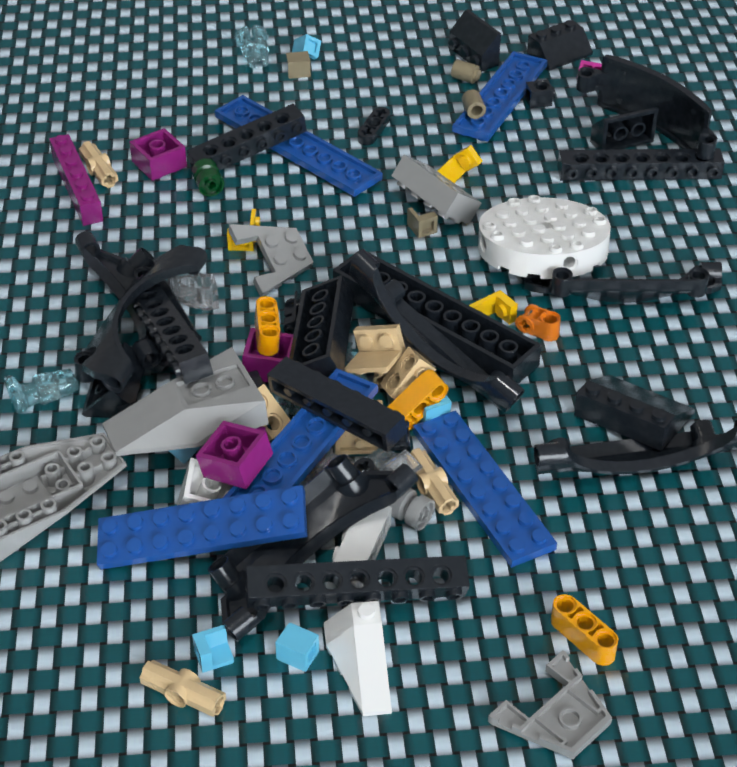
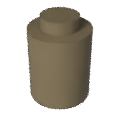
[451,59,481,84]
[462,90,486,119]

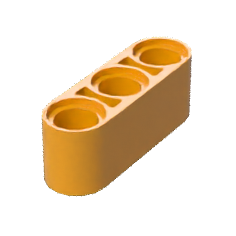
[255,296,280,356]
[387,370,448,430]
[551,594,619,666]

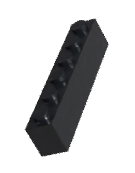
[267,357,406,452]

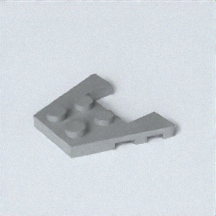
[228,224,313,297]
[488,650,612,759]

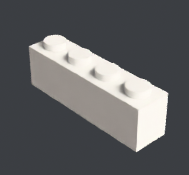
[326,506,392,589]

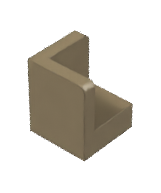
[286,51,311,79]
[407,207,438,238]

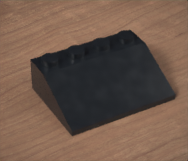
[574,375,695,451]

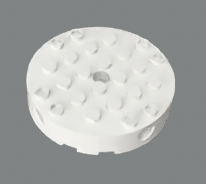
[478,195,611,279]

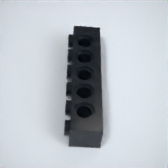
[187,103,307,170]

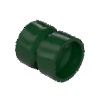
[192,158,225,197]

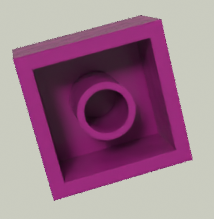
[129,128,187,181]
[242,328,294,382]
[196,421,273,489]

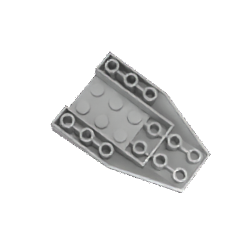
[102,347,269,456]
[0,433,127,562]

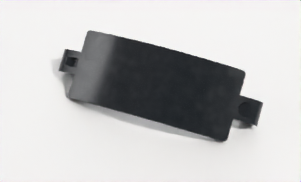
[576,55,718,160]

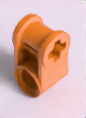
[515,304,561,341]

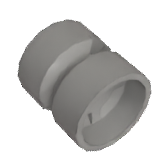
[390,488,435,530]

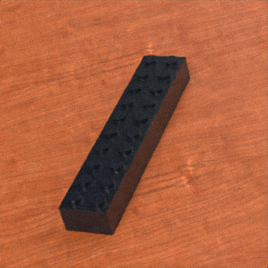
[333,249,542,384]

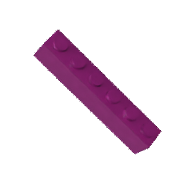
[49,134,103,226]

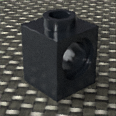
[525,80,555,109]

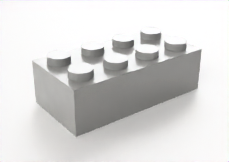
[392,155,482,224]

